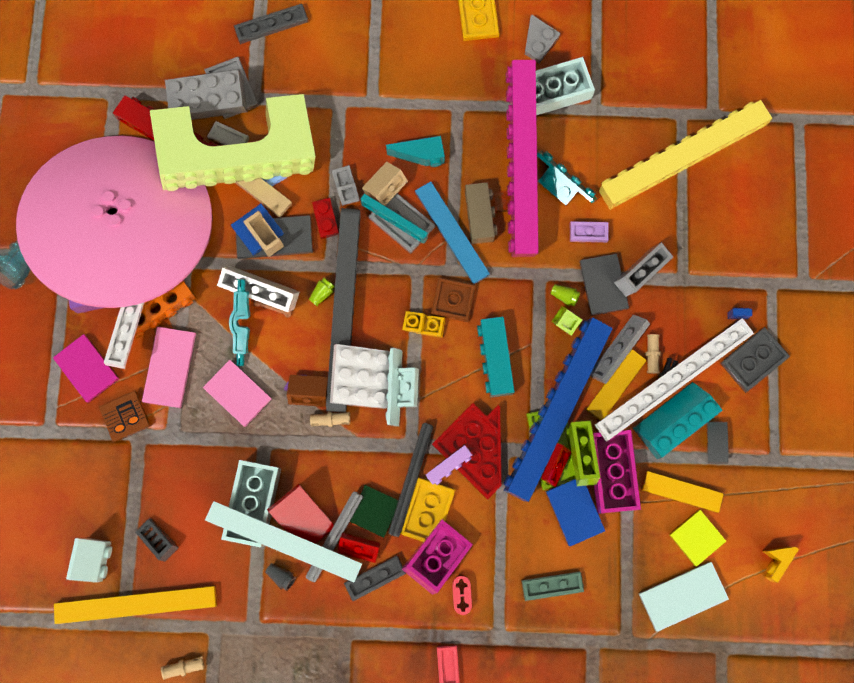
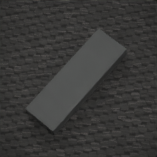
[344,556,406,601]

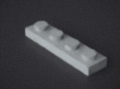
[590,315,650,384]

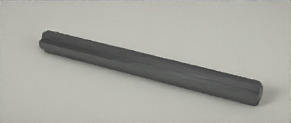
[388,423,433,537]

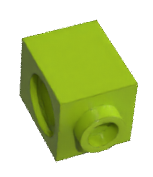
[551,306,582,336]

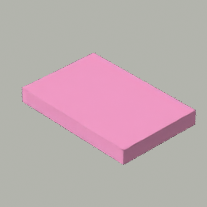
[203,360,272,427]

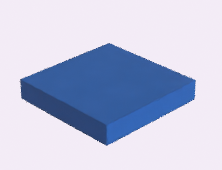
[231,204,284,256]

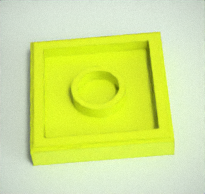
[669,510,726,566]

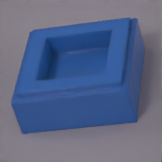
[727,308,752,320]

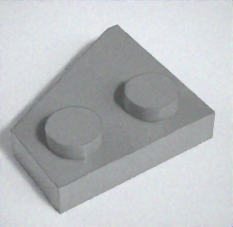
[525,15,561,64]

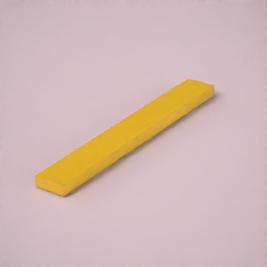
[54,586,217,624]

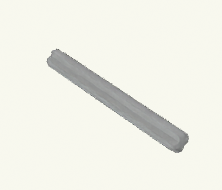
[306,491,363,582]

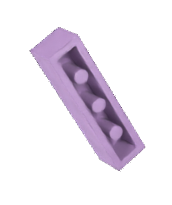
[426,445,473,485]

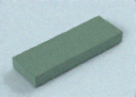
[521,572,584,601]

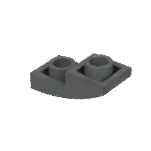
[707,422,728,464]

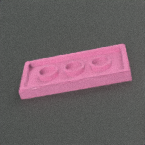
[142,327,196,408]

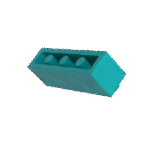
[477,317,515,398]

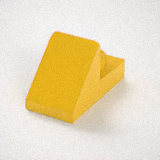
[762,547,799,583]

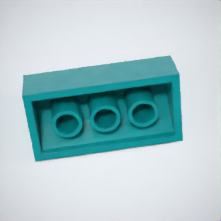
[633,382,723,459]

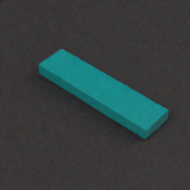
[361,194,428,244]

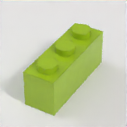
[568,421,600,486]

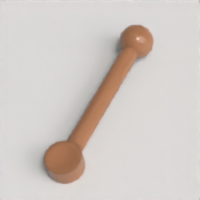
[254,300,292,318]

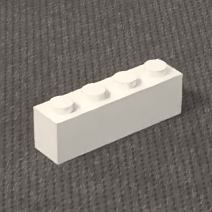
[217,266,300,312]

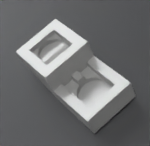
[331,166,360,206]

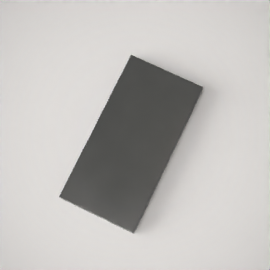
[235,215,313,259]

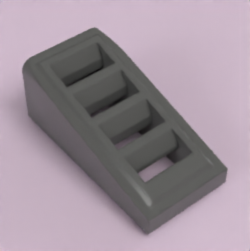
[135,518,179,562]

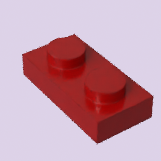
[312,198,339,239]
[541,443,571,487]
[337,533,380,563]

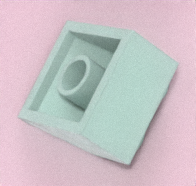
[66,538,112,582]

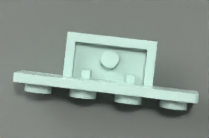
[386,348,419,426]

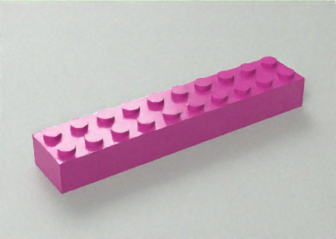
[506,60,538,257]

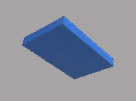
[545,478,605,547]

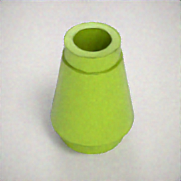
[309,278,335,306]
[551,284,580,306]

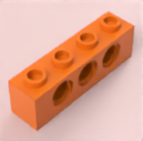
[115,280,196,340]

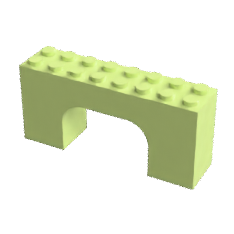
[150,94,316,191]

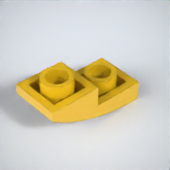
[402,311,446,338]

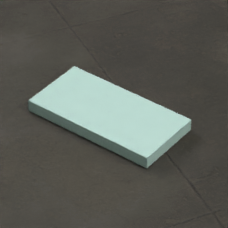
[639,562,729,632]

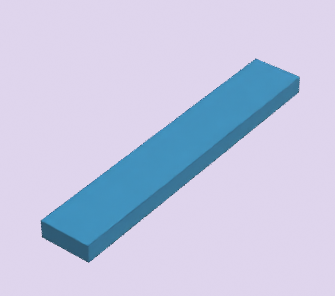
[415,182,490,284]

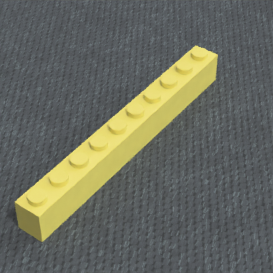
[599,100,772,210]

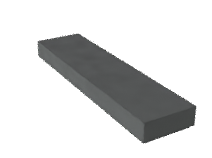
[234,4,308,44]

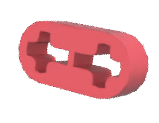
[452,576,472,615]

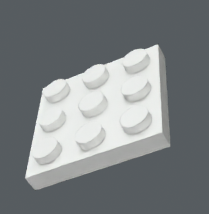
[330,344,390,409]

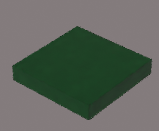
[350,485,398,538]

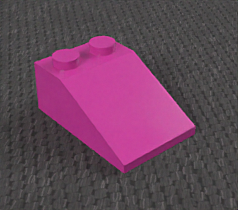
[402,519,473,595]

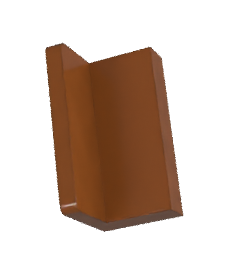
[287,375,328,407]

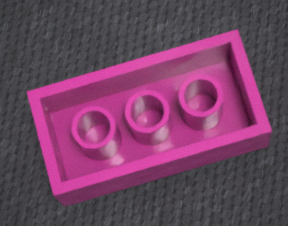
[593,430,641,514]

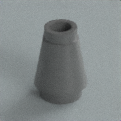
[265,563,296,591]

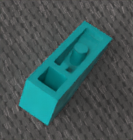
[386,136,445,167]

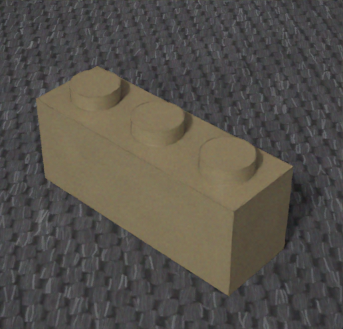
[465,182,498,244]

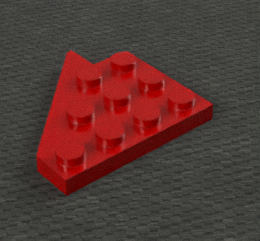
[432,403,502,500]

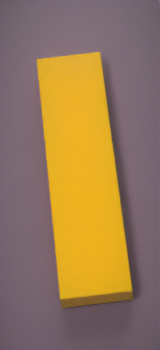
[586,349,646,421]
[642,471,723,513]

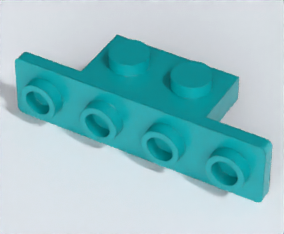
[537,151,597,205]

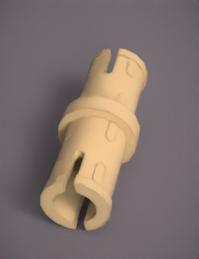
[645,334,661,374]
[310,412,350,427]
[161,656,204,680]

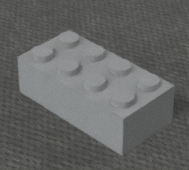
[165,70,247,120]

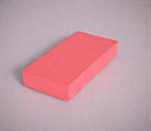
[437,645,460,683]

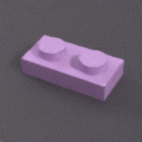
[570,222,609,243]

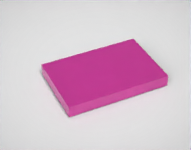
[53,334,119,403]

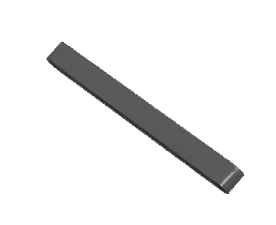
[326,208,360,412]

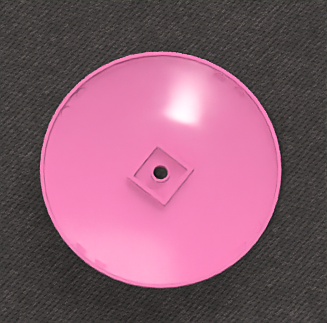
[16,136,212,308]

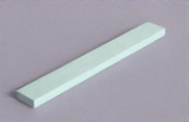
[205,501,362,582]

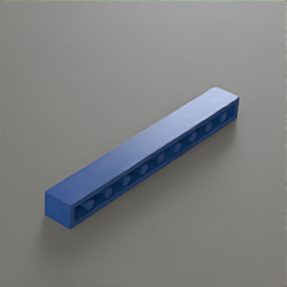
[503,317,613,502]

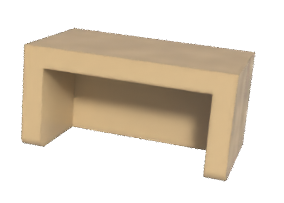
[362,161,408,206]
[243,211,284,257]

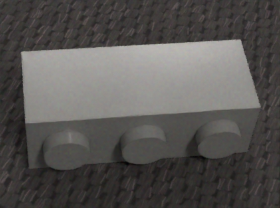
[614,242,673,297]

